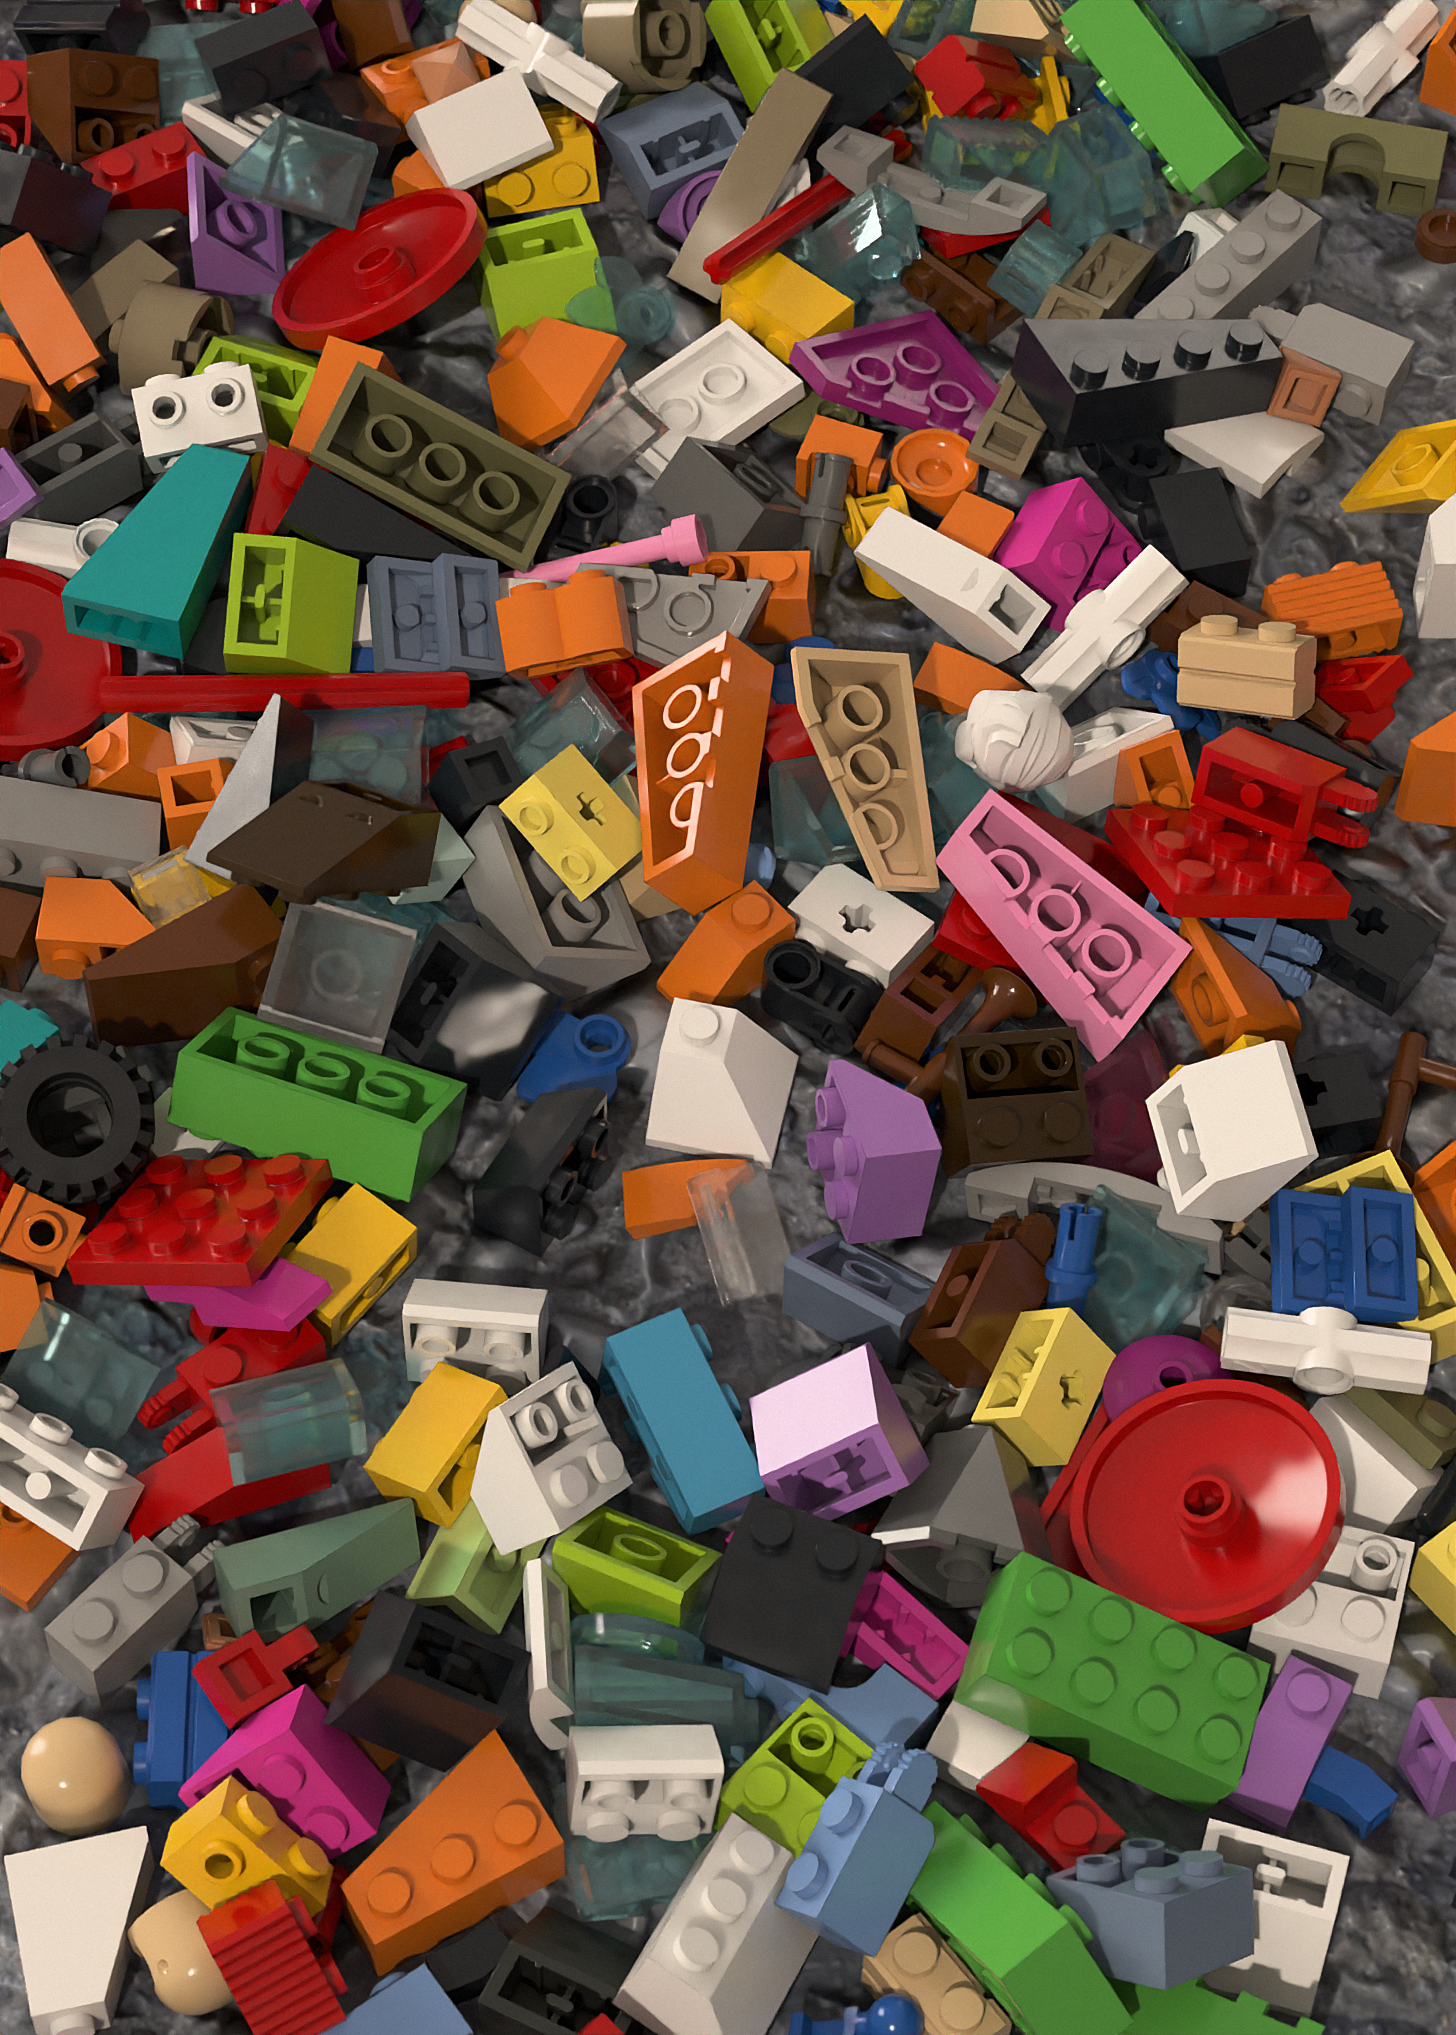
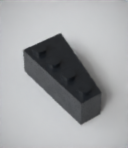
[1010,319,1283,449]

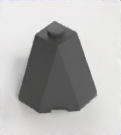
[871,1424,1055,1610]

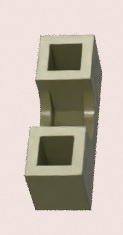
[1264,103,1448,218]

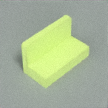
[405,1498,547,1635]

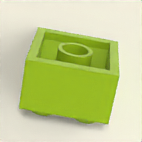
[552,1505,723,1647]

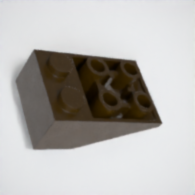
[206,778,442,905]

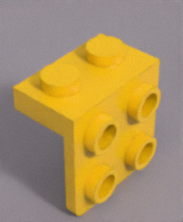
[482,103,600,218]

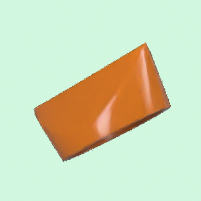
[889,428,979,517]

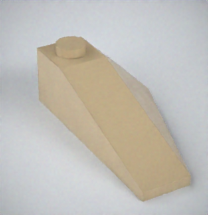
[790,646,940,893]

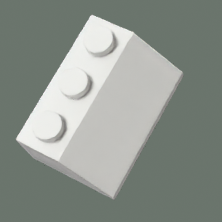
[612,1813,819,2035]

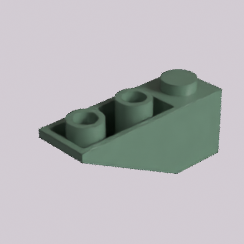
[212,1497,421,1644]

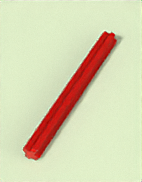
[703,129,912,285]
[99,671,470,713]

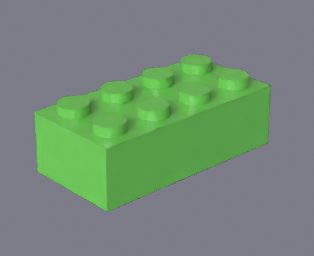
[1059,0,1272,208]
[167,1006,468,1202]
[953,1551,1271,1813]

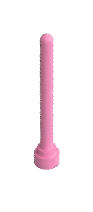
[499,514,709,583]

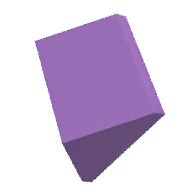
[187,151,285,297]

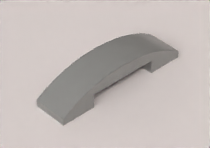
[817,125,1047,235]
[964,1162,1225,1275]

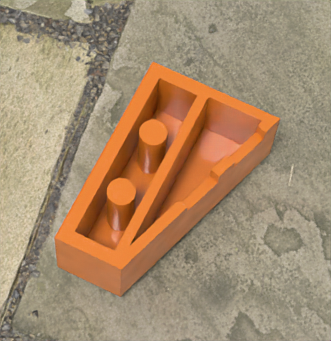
[340,1729,566,1978]

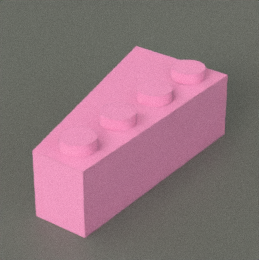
[934,788,1193,1064]

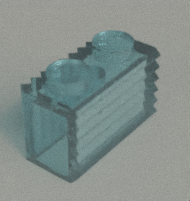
[920,114,1059,194]
[793,182,920,306]

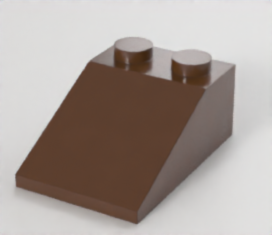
[82,884,297,1047]

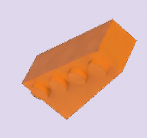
[632,631,774,916]

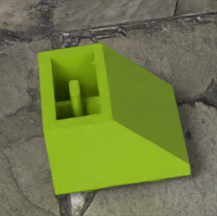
[704,0,834,113]
[471,207,616,344]
[191,334,320,448]
[223,533,359,674]
[713,1697,874,1860]

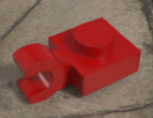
[191,1624,320,1730]

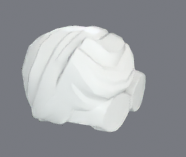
[955,689,1074,794]

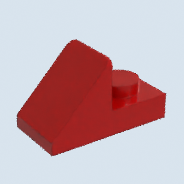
[1314,654,1414,745]
[976,1742,1126,1873]

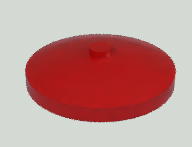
[272,187,488,350]
[0,558,122,761]
[1070,1379,1346,1635]

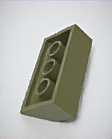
[308,361,572,574]

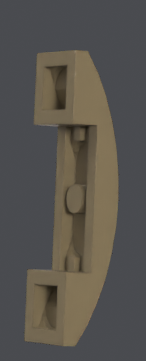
[965,283,1105,482]

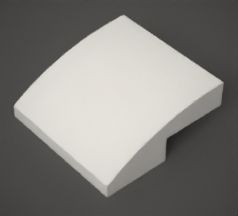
[1163,411,1325,499]
[523,1558,575,1751]

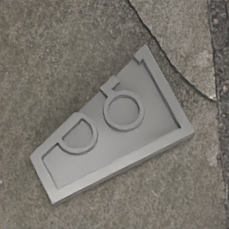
[575,562,772,669]

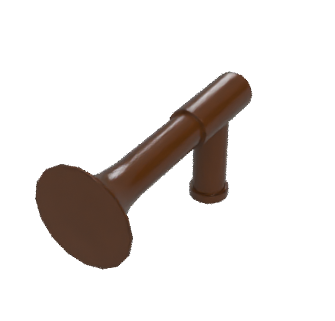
[862,967,1038,1108]
[1348,1032,1456,1189]

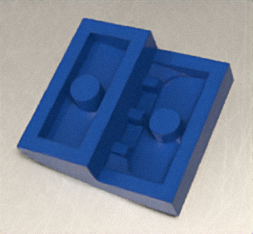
[1269,1185,1419,1324]

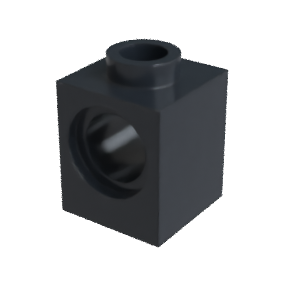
[427,736,525,837]

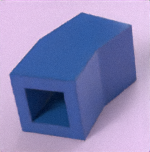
[1304,1745,1399,1840]

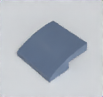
[366,553,506,680]

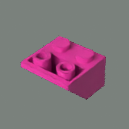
[992,477,1144,633]
[178,1684,392,1862]

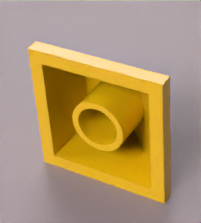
[1339,419,1456,514]

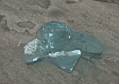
[564,256,671,373]

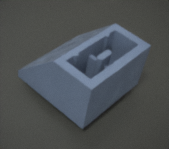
[597,81,744,221]
[1047,1838,1254,1991]

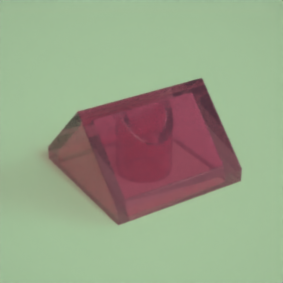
[1078,1030,1168,1187]

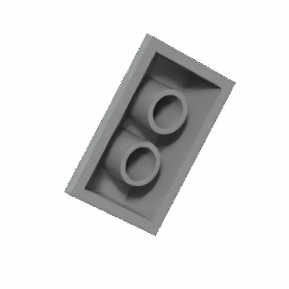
[462,805,651,1005]

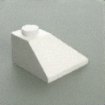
[646,997,799,1170]

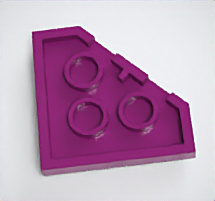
[788,310,1000,444]

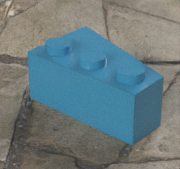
[597,1307,767,1538]

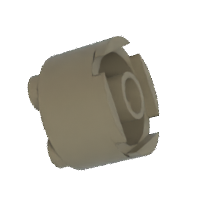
[580,0,707,94]
[109,280,235,397]

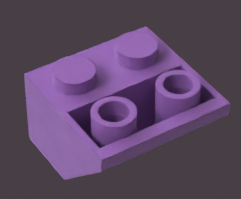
[806,1059,942,1245]
[749,1342,931,1521]

